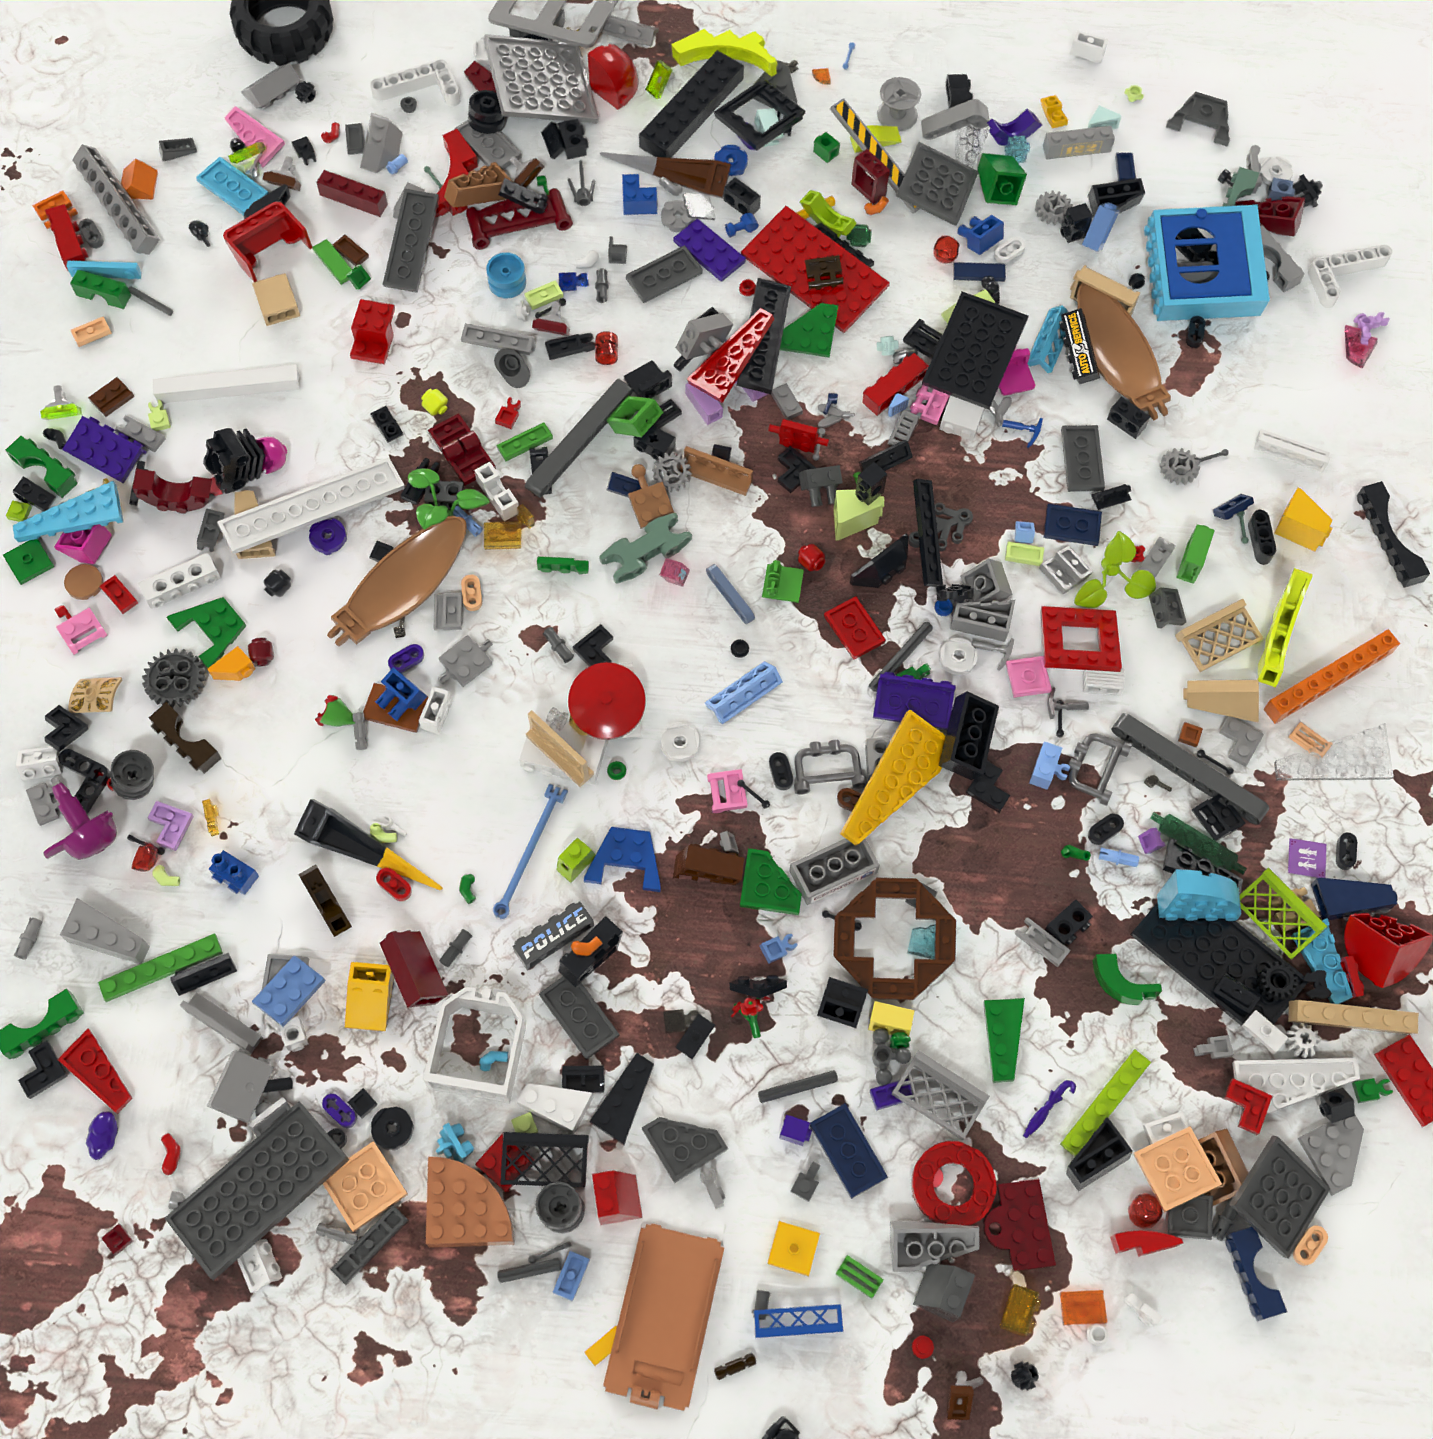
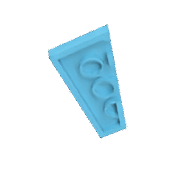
[1291,918,1353,1004]

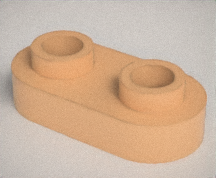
[461,575,482,611]
[1293,1226,1328,1266]

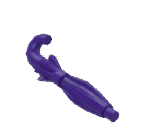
[1023,1080,1076,1139]

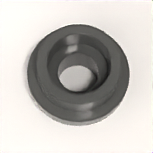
[400,97,417,113]

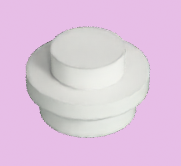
[1086,1323,1109,1346]

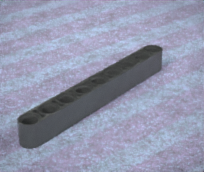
[524,379,634,498]
[1111,713,1270,825]

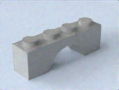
[1260,225,1305,293]

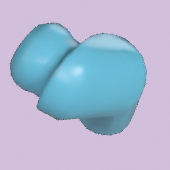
[479,1051,508,1071]

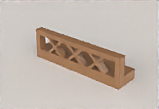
[680,446,753,496]

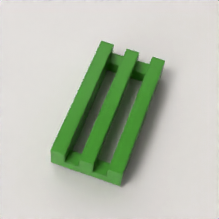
[835,1255,884,1299]

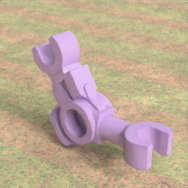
[1354,312,1390,346]

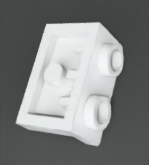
[16,746,61,781]
[237,1239,282,1293]

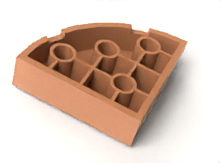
[426,1157,515,1248]

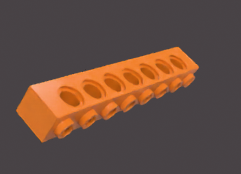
[1263,629,1401,724]

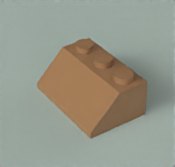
[1198,1129,1249,1206]

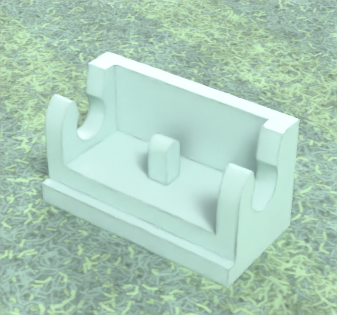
[754,108,784,147]

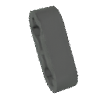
[79,219,104,248]

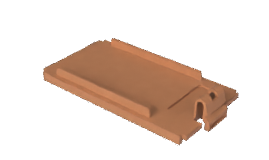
[603,1223,724,1411]

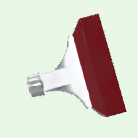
[532,302,570,336]

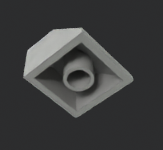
[960,558,1013,603]

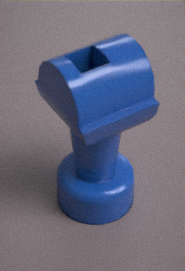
[725,213,759,237]

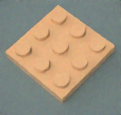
[1133,1127,1222,1213]
[323,1141,408,1232]

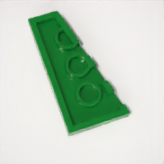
[983,998,1025,1083]

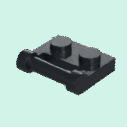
[903,319,943,359]

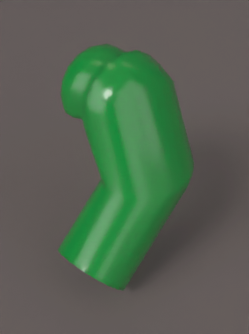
[1061,845,1091,861]

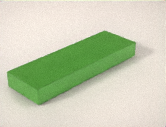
[312,239,352,285]
[497,422,553,462]

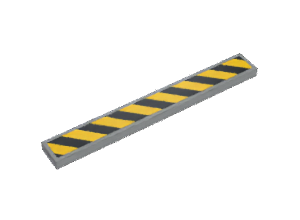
[830,98,920,213]

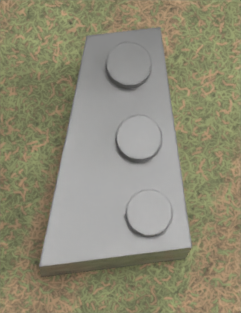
[950,599,1016,642]

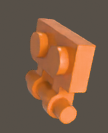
[32,191,78,229]

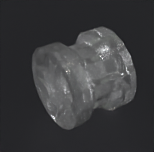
[546,707,568,731]

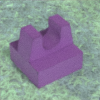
[1138,828,1166,854]

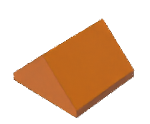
[121,159,158,199]

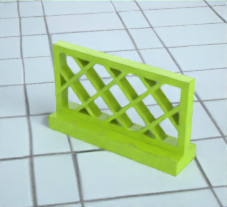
[1239,867,1328,960]

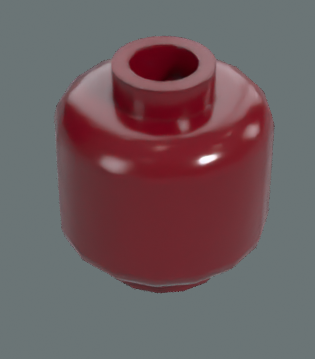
[248,638,274,667]

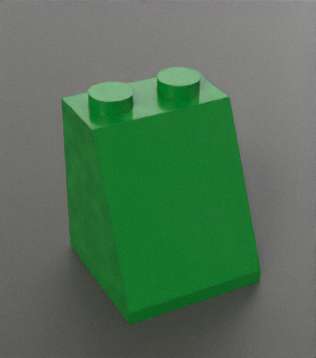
[978,153,1027,206]

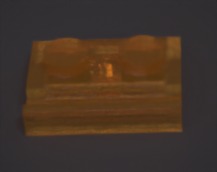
[1059,1290,1107,1326]

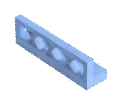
[705,661,783,724]

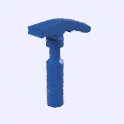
[1002,418,1043,448]

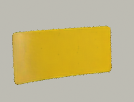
[585,1326,617,1366]

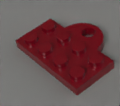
[983,1179,1056,1272]

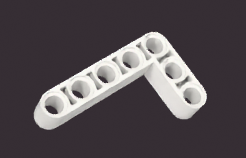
[370,59,460,106]
[1308,244,1393,308]

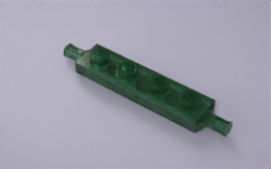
[1150,812,1247,875]

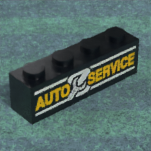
[1060,308,1100,384]

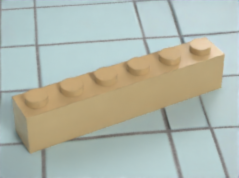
[1288,1000,1418,1035]

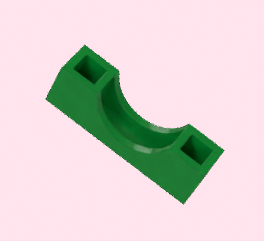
[5,436,78,498]
[0,988,84,1059]

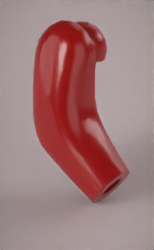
[161,1133,180,1175]

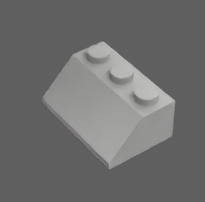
[241,63,301,109]

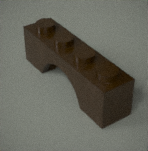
[148,702,222,774]

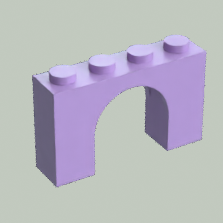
[685,381,768,425]

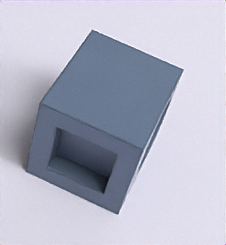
[1267,177,1295,201]

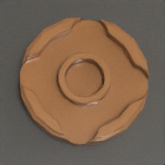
[64,564,103,600]

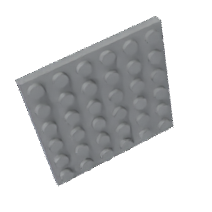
[483,34,599,124]

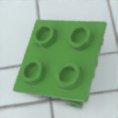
[762,560,804,603]

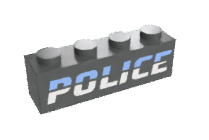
[513,901,594,971]

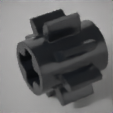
[295,81,316,103]
[1011,1361,1039,1391]

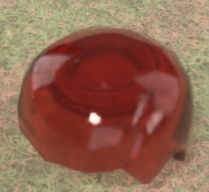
[933,235,959,264]
[131,842,158,872]
[1128,1193,1163,1229]

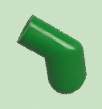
[459,874,476,904]

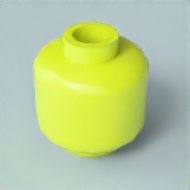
[421,389,448,416]

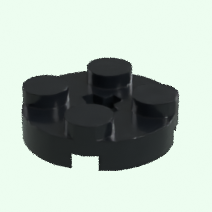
[936,584,974,603]
[371,1107,414,1150]

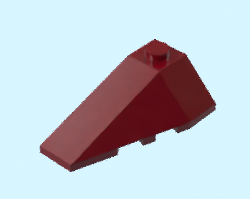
[1235,196,1305,237]

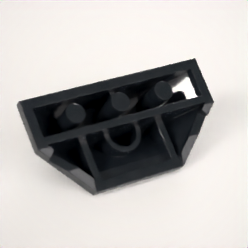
[850,533,909,588]

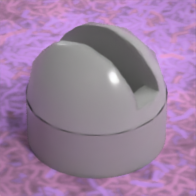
[168,1191,185,1209]

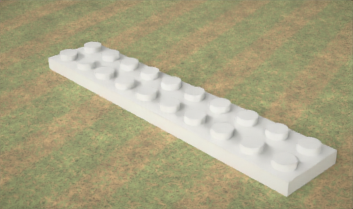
[217,457,405,554]

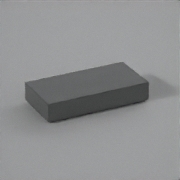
[345,123,364,155]

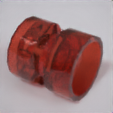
[595,332,618,365]

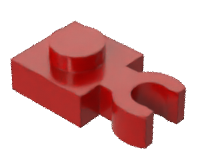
[495,397,521,429]

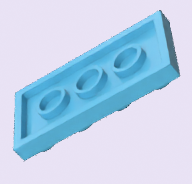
[196,157,268,216]

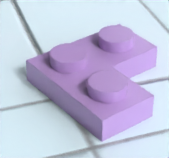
[148,801,194,851]

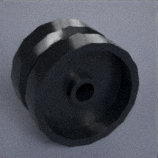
[468,90,505,134]

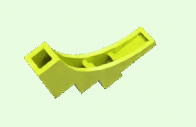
[671,28,777,77]
[1257,568,1313,687]

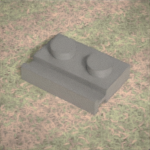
[433,593,463,631]

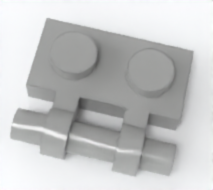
[26,777,61,826]

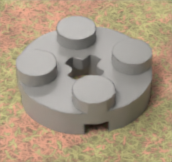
[661,200,695,232]

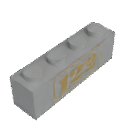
[1043,126,1115,160]

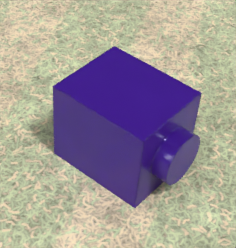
[779,1115,812,1146]

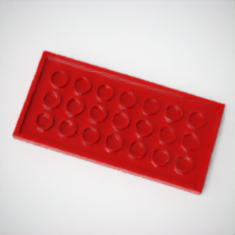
[741,206,890,333]

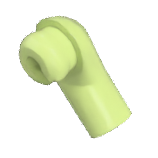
[370,823,397,843]

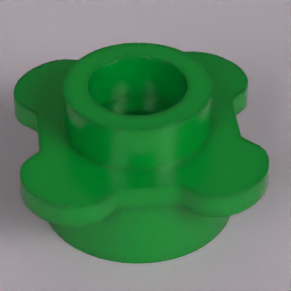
[889,1032,911,1050]

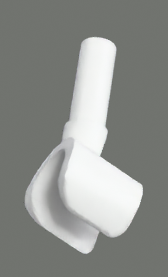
[380,815,407,837]

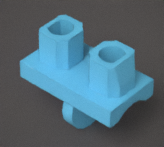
[436,1123,474,1163]

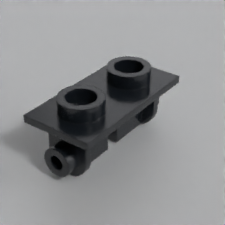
[1091,484,1132,510]

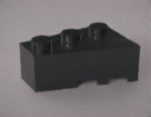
[1088,178,1145,219]
[558,916,623,987]
[1066,1116,1133,1191]

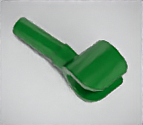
[536,175,549,195]

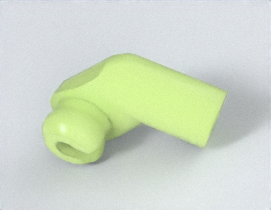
[152,865,180,886]

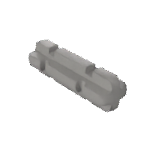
[352,712,367,750]
[316,1223,358,1245]

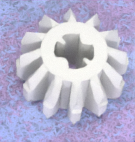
[1285,1023,1321,1059]

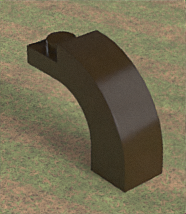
[298,864,352,937]

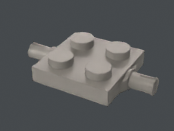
[438,635,493,687]

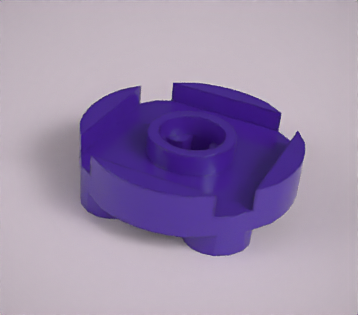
[309,518,347,555]

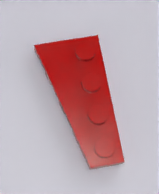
[57,1028,133,1114]

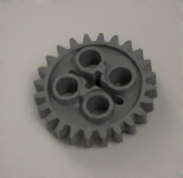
[142,648,206,708]

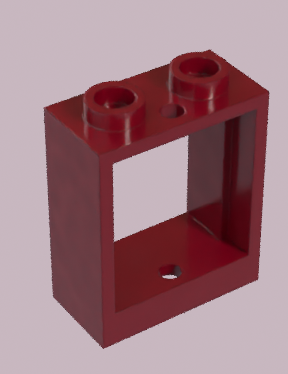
[851,149,890,205]

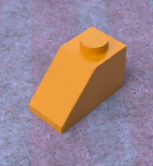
[207,646,255,681]

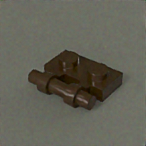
[805,255,844,290]

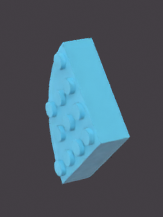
[1157,870,1241,921]

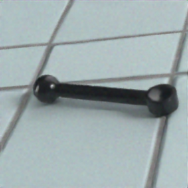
[535,298,566,319]
[1056,700,1064,738]
[1197,750,1234,775]
[737,780,770,809]
[127,835,165,855]
[822,910,862,931]

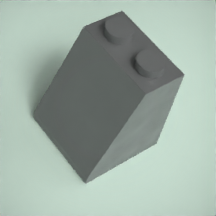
[913,1264,975,1322]

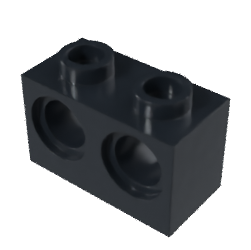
[558,119,589,160]
[723,177,761,215]
[1060,203,1093,243]
[1107,396,1151,439]
[1045,899,1093,945]

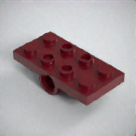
[428,413,496,486]

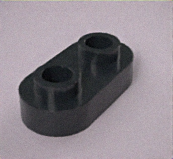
[769,752,793,791]
[1088,813,1124,845]

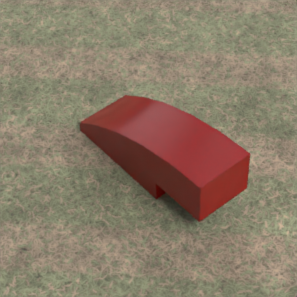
[1110,1231,1184,1257]

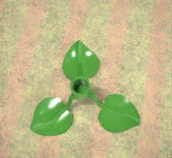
[408,469,490,530]

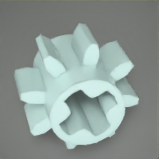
[877,336,899,355]

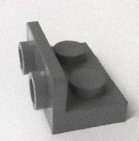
[1149,587,1187,628]

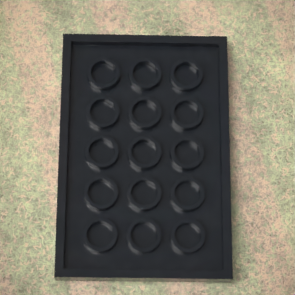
[922,291,1029,410]

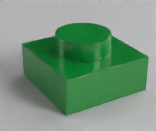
[346,265,371,290]

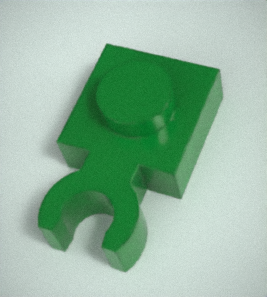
[1352,1078,1393,1103]

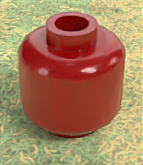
[798,544,825,572]

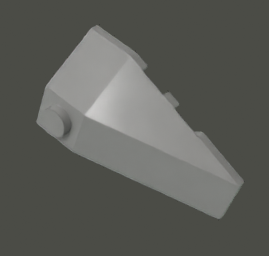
[890,1221,979,1272]

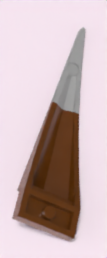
[600,152,731,199]

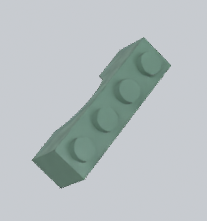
[1222,167,1259,206]

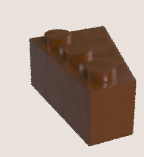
[673,844,744,885]

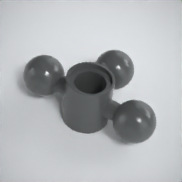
[872,1028,911,1085]

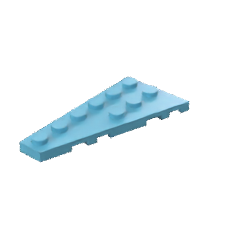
[13,481,123,543]

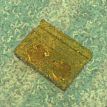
[484,522,521,550]

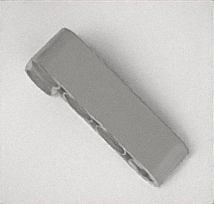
[921,99,989,140]

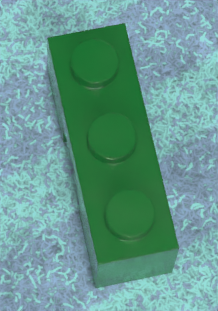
[70,270,131,309]

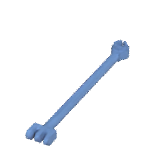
[493,784,568,919]

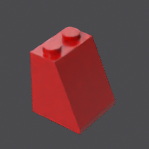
[592,1170,642,1225]

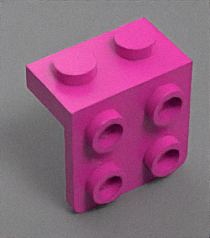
[999,348,1035,396]

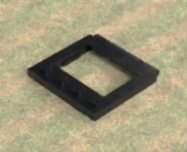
[714,80,805,151]

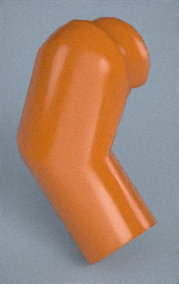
[864,196,889,215]
[571,936,603,956]

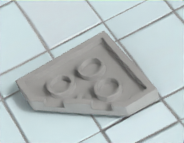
[1298,1115,1364,1196]

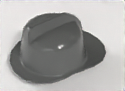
[494,348,530,388]

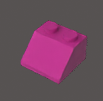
[54,524,112,564]

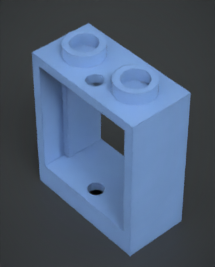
[1082,202,1120,252]

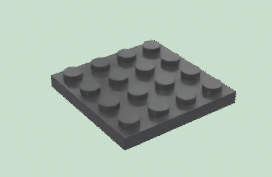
[896,142,978,226]
[1229,1135,1330,1259]

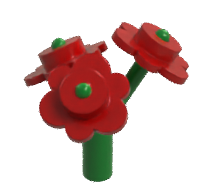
[731,995,771,1039]

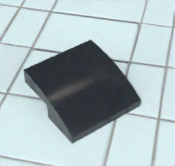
[1192,794,1246,841]

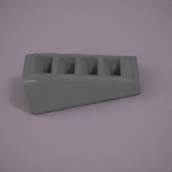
[159,138,197,161]

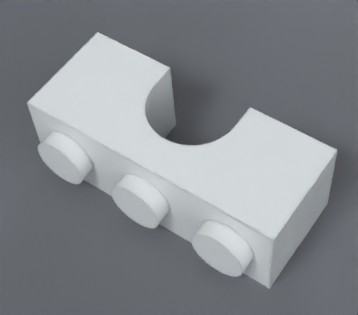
[474,462,520,521]

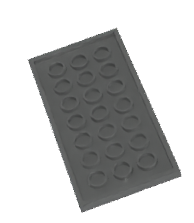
[165,1101,350,1281]

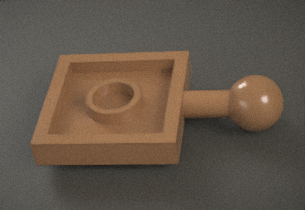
[628,464,674,529]

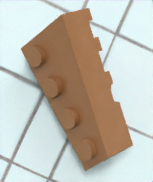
[444,162,513,208]

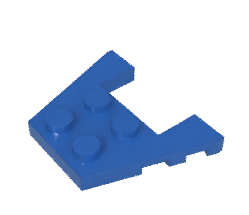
[584,827,661,892]

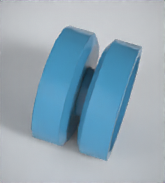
[486,252,526,299]

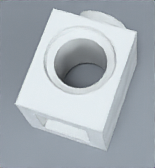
[278,1017,309,1052]

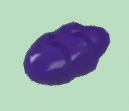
[86,1111,118,1160]

